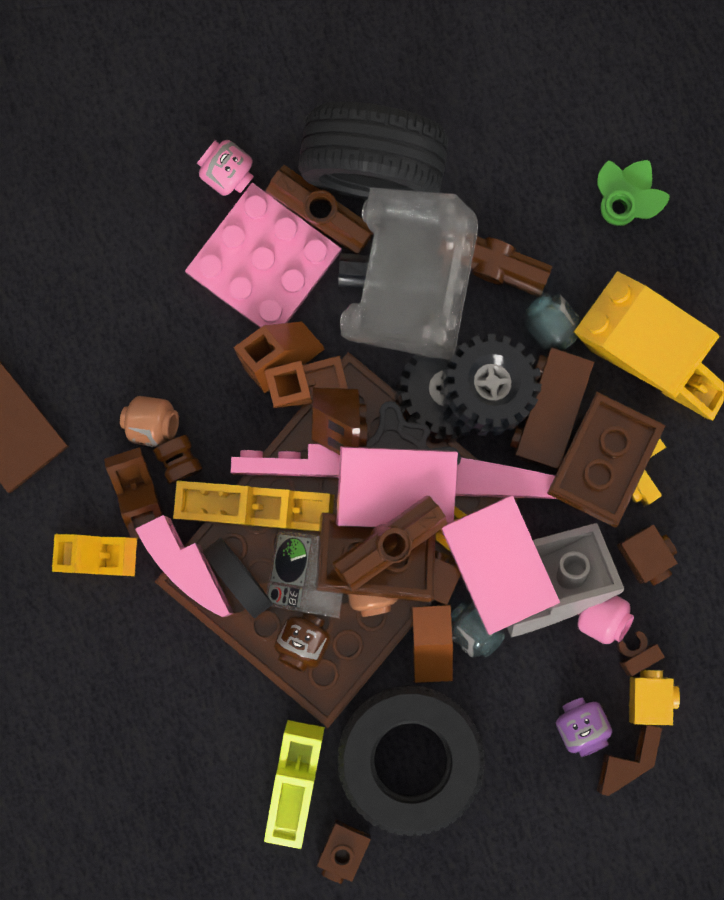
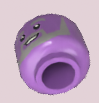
[556,697,612,757]

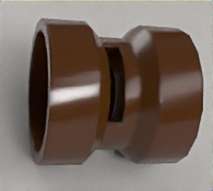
[153,435,203,485]

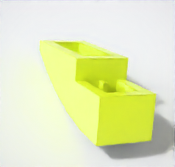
[264,720,325,849]

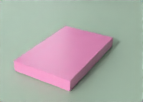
[336,446,458,527]
[441,496,560,635]

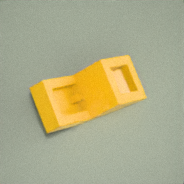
[52,534,137,576]

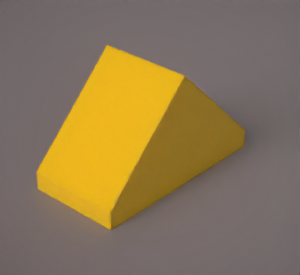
[662,363,724,421]

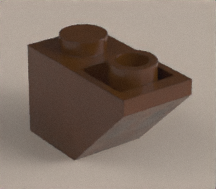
[312,388,367,455]

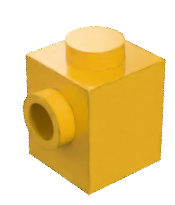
[629,670,680,725]

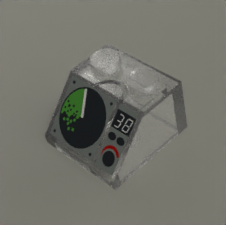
[266,530,343,618]

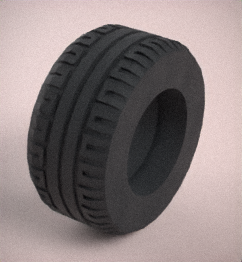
[338,686,485,836]

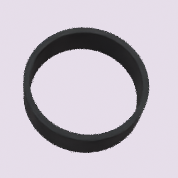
[202,538,273,619]

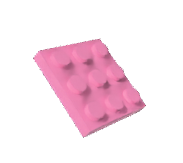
[185,183,342,328]

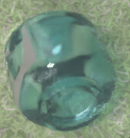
[525,293,581,350]
[451,602,506,657]

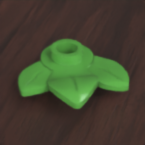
[597,160,670,226]

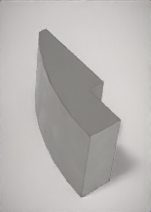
[507,523,624,638]

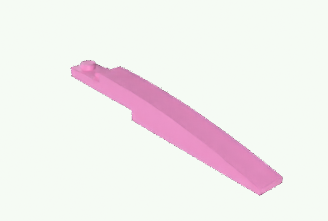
[231,444,556,499]

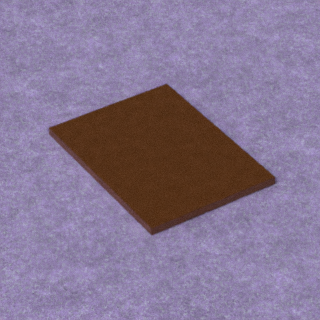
[155,352,519,728]

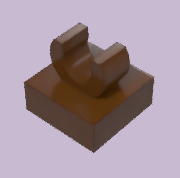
[617,631,665,676]

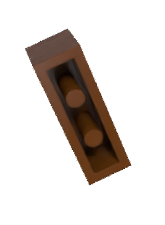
[509,347,594,472]

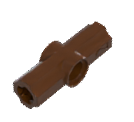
[266,165,376,255]
[436,225,552,297]
[332,495,448,592]

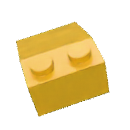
[574,271,720,398]

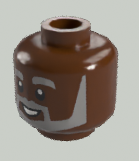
[274,613,331,673]

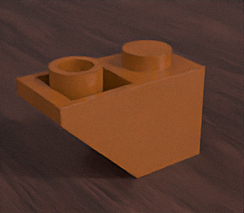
[233,321,325,393]

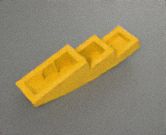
[173,481,334,531]

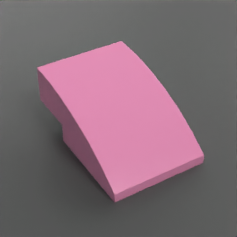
[135,515,234,617]

